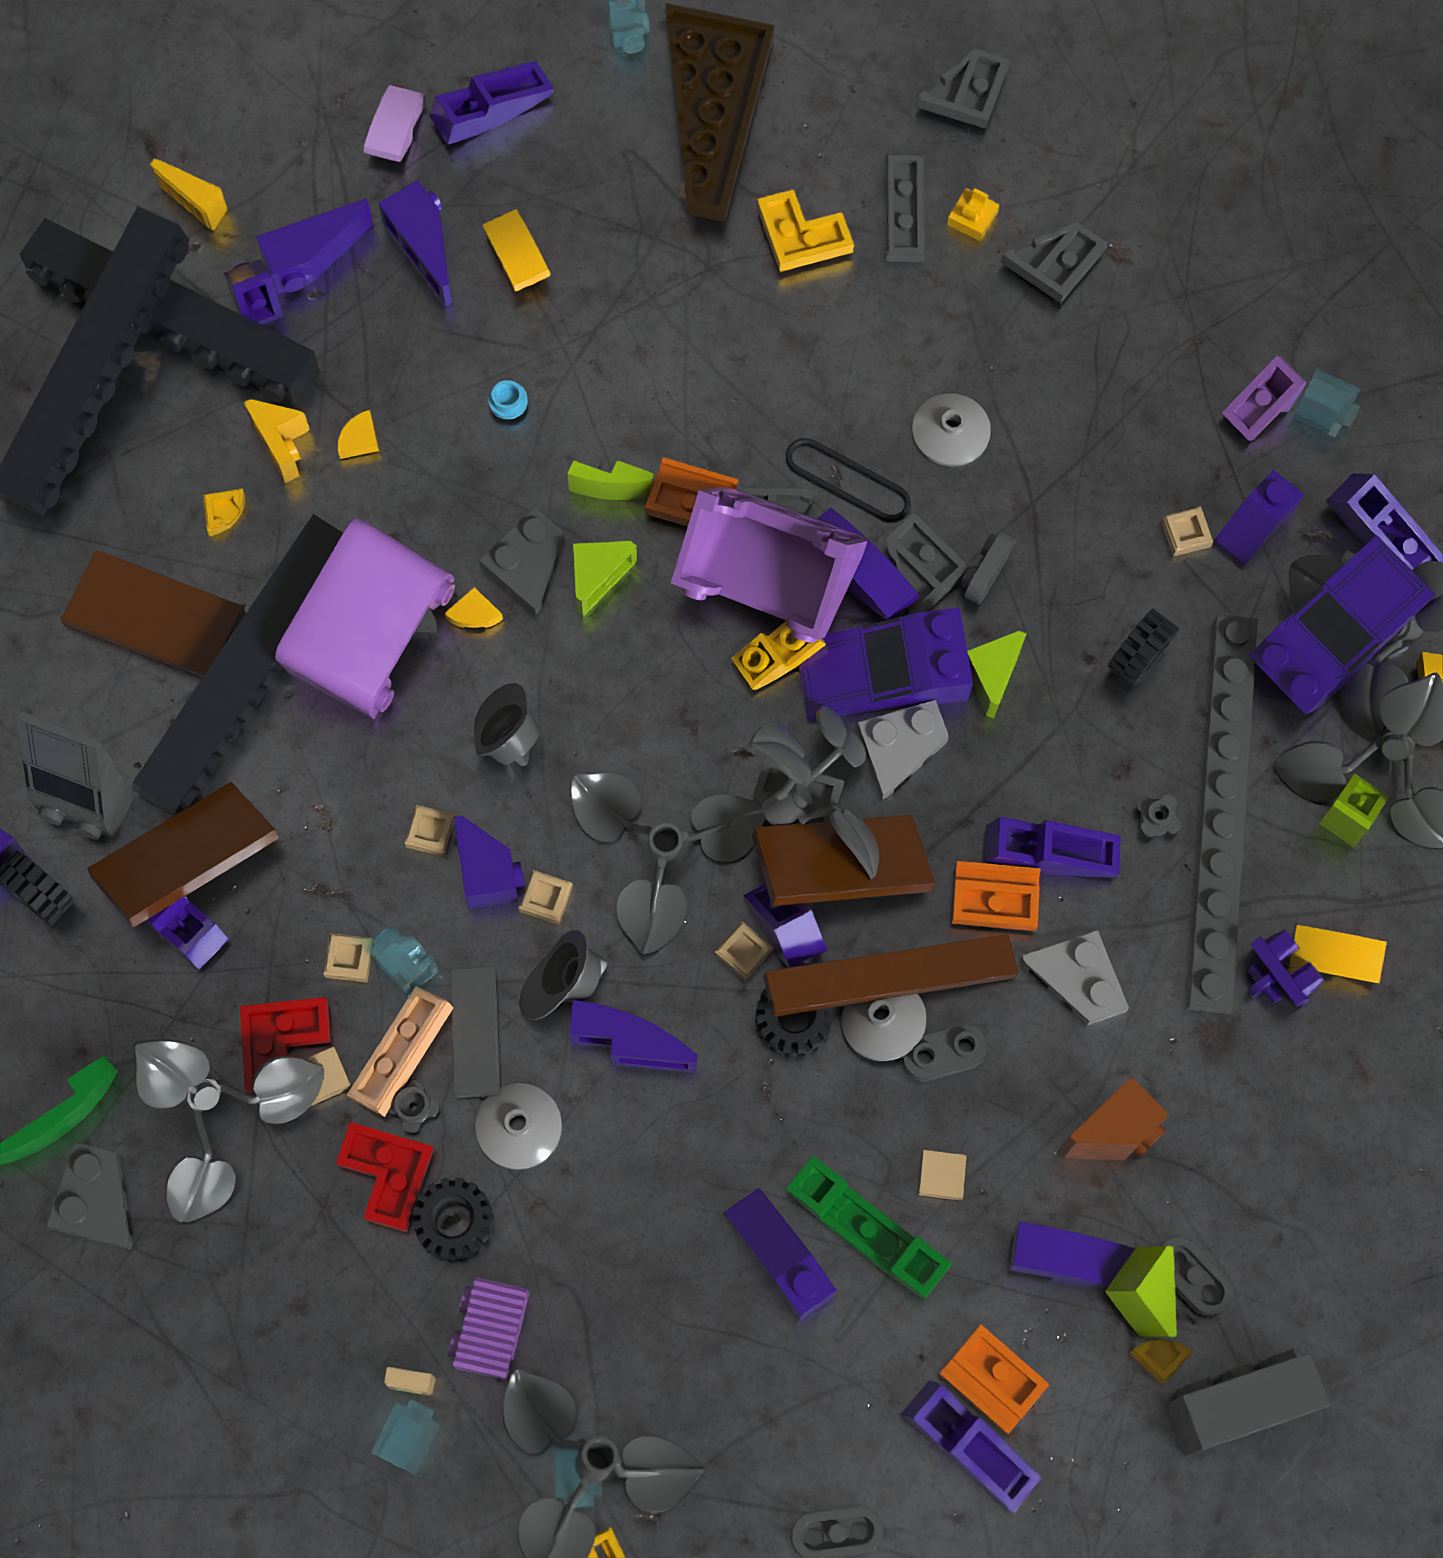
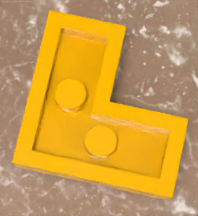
[757,189,854,272]

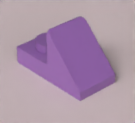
[1222,355,1307,441]

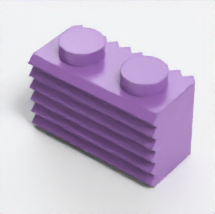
[448,1277,529,1381]

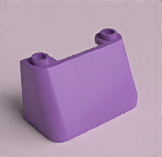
[671,487,868,643]
[275,518,455,719]

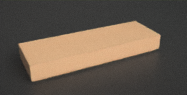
[347,986,454,1117]

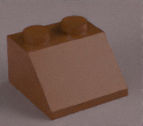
[1058,1077,1169,1160]

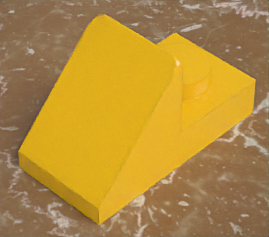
[244,399,309,483]

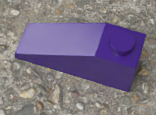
[378,180,452,307]
[256,198,373,294]
[1326,473,1443,570]
[723,1188,837,1323]

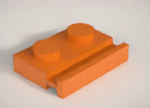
[645,457,739,526]
[952,861,1041,931]
[938,1324,1050,1436]

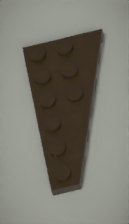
[665,3,775,222]

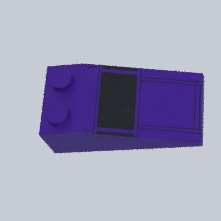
[1249,536,1436,715]
[798,607,973,721]

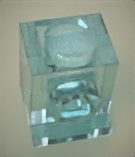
[607,0,650,54]
[370,927,439,998]

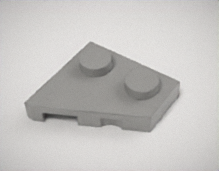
[857,700,949,799]
[1020,930,1129,1025]

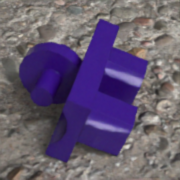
[1247,929,1324,1008]

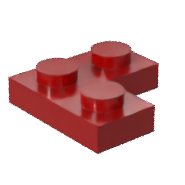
[240,997,331,1094]
[336,1122,434,1233]

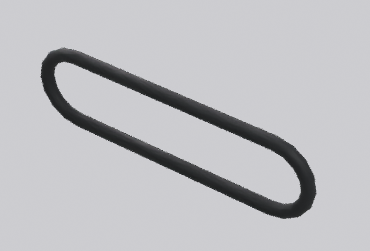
[786,438,911,521]

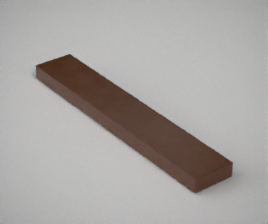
[763,934,1019,1017]

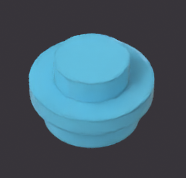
[488,380,528,419]

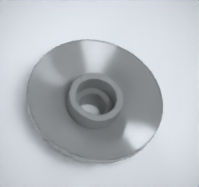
[912,393,991,466]
[841,994,927,1061]
[475,1083,562,1170]

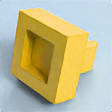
[947,188,1000,242]

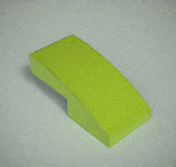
[568,460,654,500]

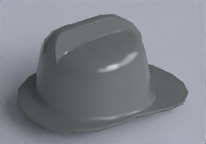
[474,683,539,766]
[519,930,607,1020]

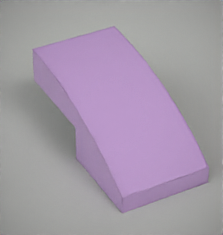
[364,85,425,162]

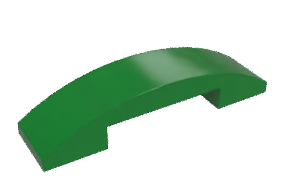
[0,1055,118,1165]
[786,1155,952,1299]

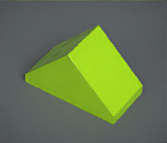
[573,541,637,617]
[968,631,1027,719]
[1319,773,1389,847]
[1105,1246,1177,1337]

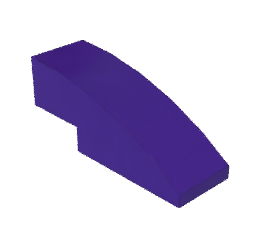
[429,61,554,145]
[817,508,919,620]
[984,816,1121,877]
[145,896,229,970]
[569,1000,698,1072]
[1009,1221,1135,1290]
[901,1380,1042,1513]

